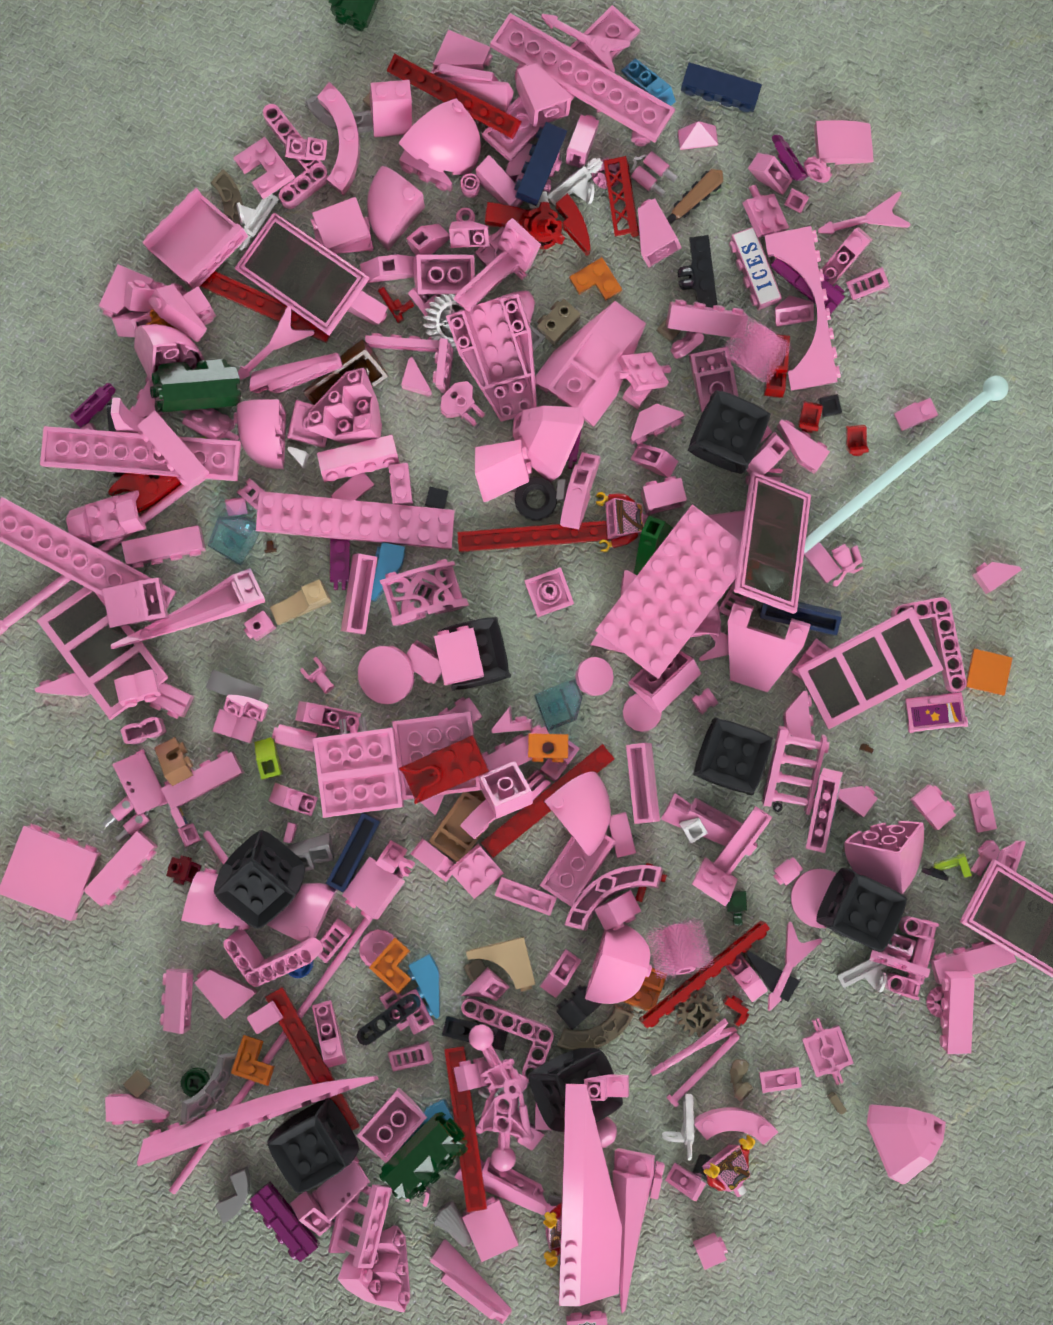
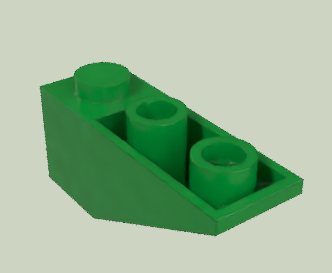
[634,516,673,575]

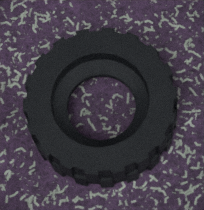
[515,476,557,521]

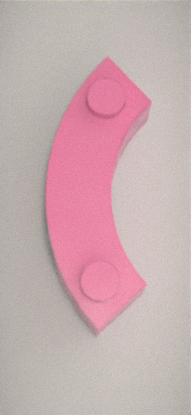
[694,1107,778,1145]

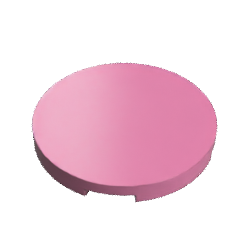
[358,646,415,704]
[791,869,836,928]

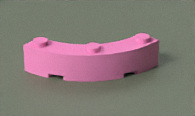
[317,82,360,196]
[565,865,663,931]

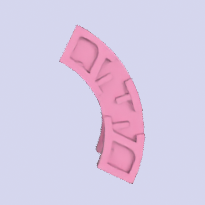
[380,559,469,626]

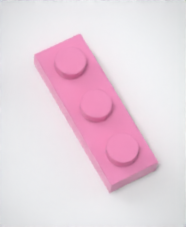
[495,877,557,916]

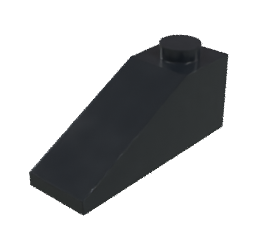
[745,950,800,1002]
[442,1016,508,1051]

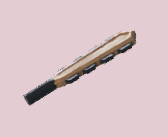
[666,169,723,225]

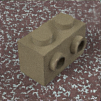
[537,299,581,346]

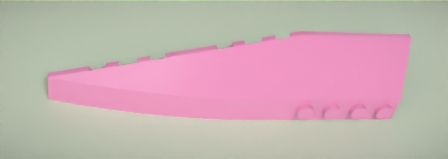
[137,1076,379,1166]
[559,1084,622,1306]

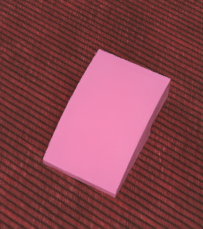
[814,120,873,165]
[688,346,738,412]

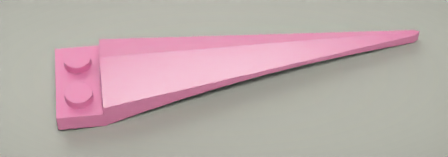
[111,568,265,649]
[612,1148,655,1313]

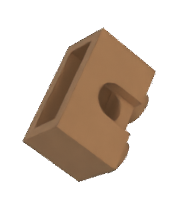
[154,737,193,786]

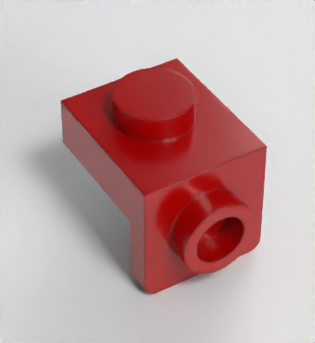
[798,401,823,433]
[846,425,869,456]
[723,995,749,1027]

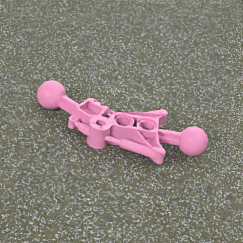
[468,1025,534,1172]

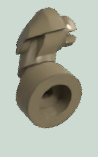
[729,1059,754,1102]

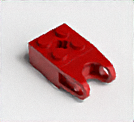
[108,473,182,513]

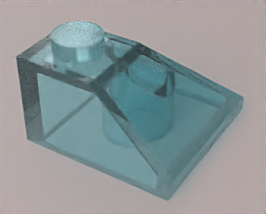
[208,516,260,566]
[534,679,583,731]

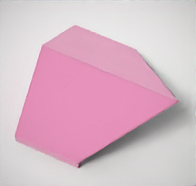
[461,967,510,1001]

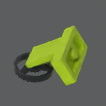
[921,853,972,881]

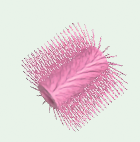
[720,316,792,383]
[645,918,712,980]

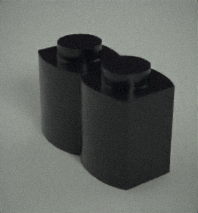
[556,985,602,1030]

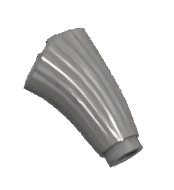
[434,1201,472,1247]

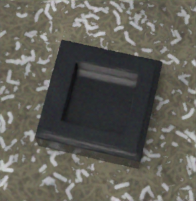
[818,394,842,418]
[425,487,449,509]

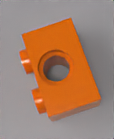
[528,733,568,762]

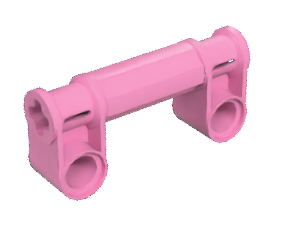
[885,916,940,1001]

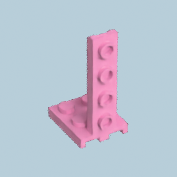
[454,218,541,312]
[365,333,454,393]
[692,806,772,906]

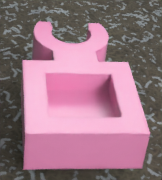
[649,1161,665,1200]

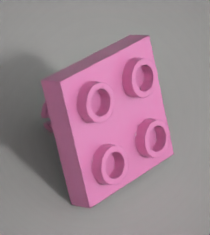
[524,567,574,618]

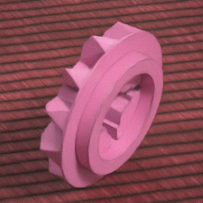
[804,156,832,183]
[591,158,621,189]
[926,986,944,1018]

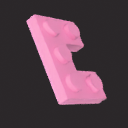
[233,137,295,199]

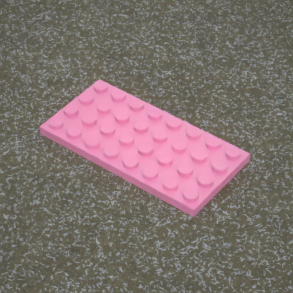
[595,504,755,679]

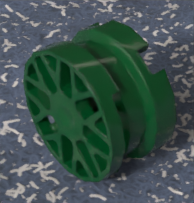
[180,1067,210,1097]

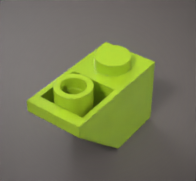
[254,737,283,780]

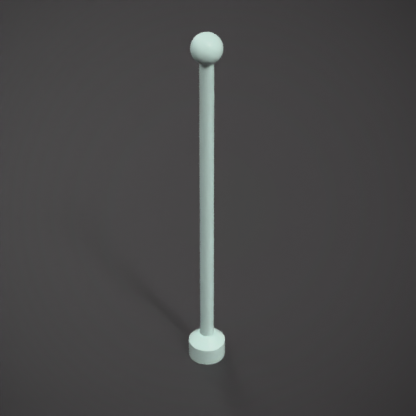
[752,376,1009,594]

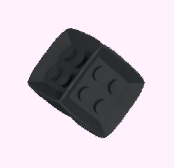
[688,390,771,474]
[438,617,511,691]
[693,717,773,795]
[214,830,305,929]
[816,868,907,952]
[528,1048,623,1132]
[267,1098,359,1193]

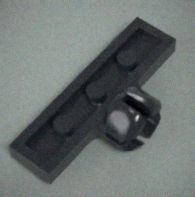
[678,235,717,308]

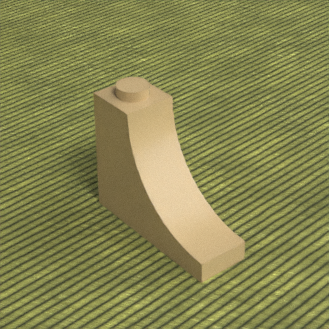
[270,579,332,625]
[466,936,535,991]

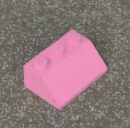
[413,255,475,295]
[628,651,701,713]
[160,969,194,1034]
[357,1088,427,1163]

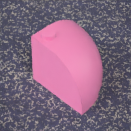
[399,98,481,175]
[367,166,425,251]
[134,324,205,383]
[234,399,286,469]
[545,772,611,856]
[844,821,924,894]
[181,868,250,930]
[267,883,337,942]
[585,924,652,1004]

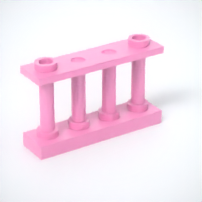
[762,726,829,815]
[328,1185,392,1268]

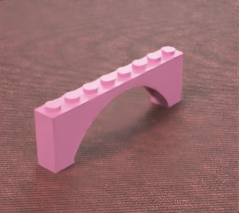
[764,226,841,391]

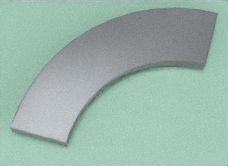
[305,93,373,133]
[181,1052,237,1123]

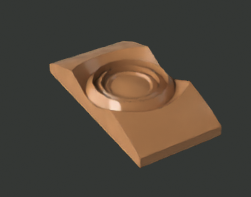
[428,790,486,862]

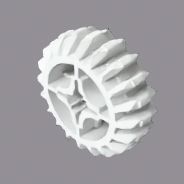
[423,294,464,346]

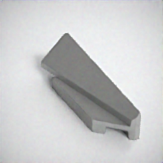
[287,833,334,871]

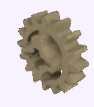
[676,993,720,1037]

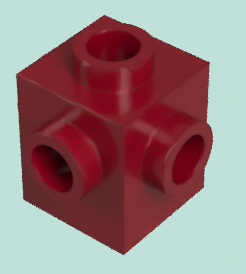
[166,855,202,885]

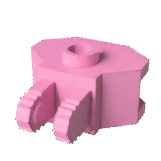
[441,381,485,426]

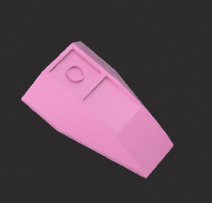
[446,293,537,422]
[535,301,646,427]

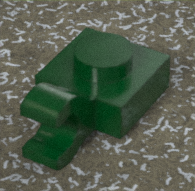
[726,891,747,925]

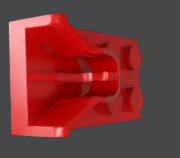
[399,735,489,804]

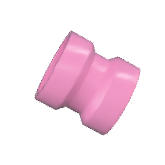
[461,173,480,198]
[691,688,718,714]

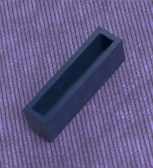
[681,62,762,113]
[514,122,567,207]
[760,597,842,636]
[326,812,382,893]

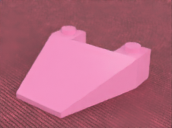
[728,600,811,692]

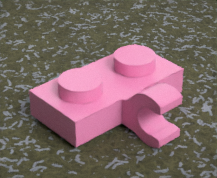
[376,841,415,877]

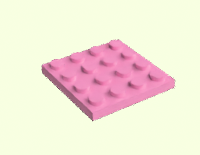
[393,711,482,800]

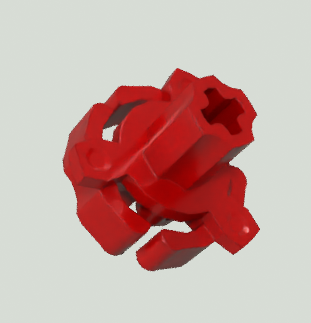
[520,202,565,250]

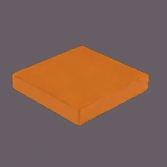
[966,649,1013,696]

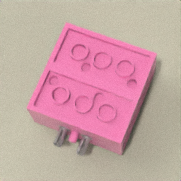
[313,716,404,818]

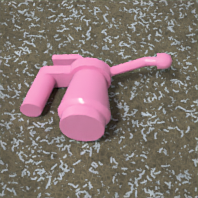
[831,544,863,587]

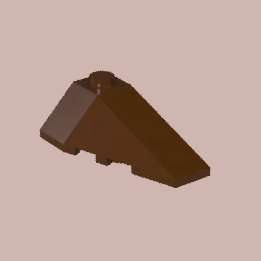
[303,339,388,405]

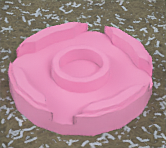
[575,657,614,696]
[623,694,662,732]
[359,929,395,967]

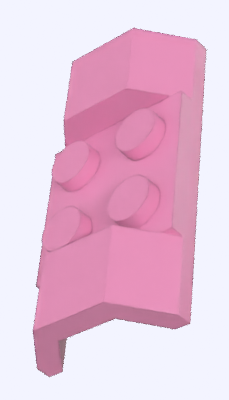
[66,490,146,545]

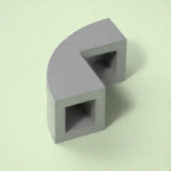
[206,670,263,701]
[215,1167,250,1224]

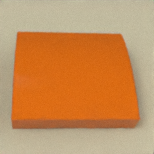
[622,968,666,1011]

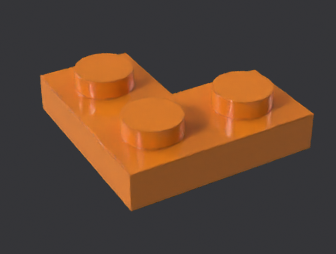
[569,257,622,301]
[369,938,412,994]
[231,1035,275,1086]

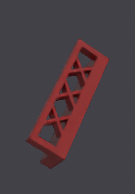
[603,156,640,237]

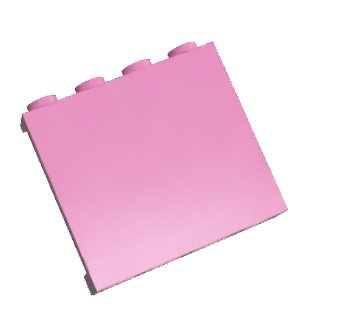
[142,188,248,290]
[0,824,101,921]

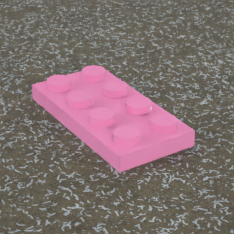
[540,834,616,907]

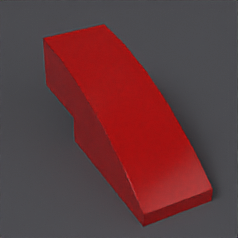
[555,193,591,256]
[485,202,538,230]
[764,334,790,398]

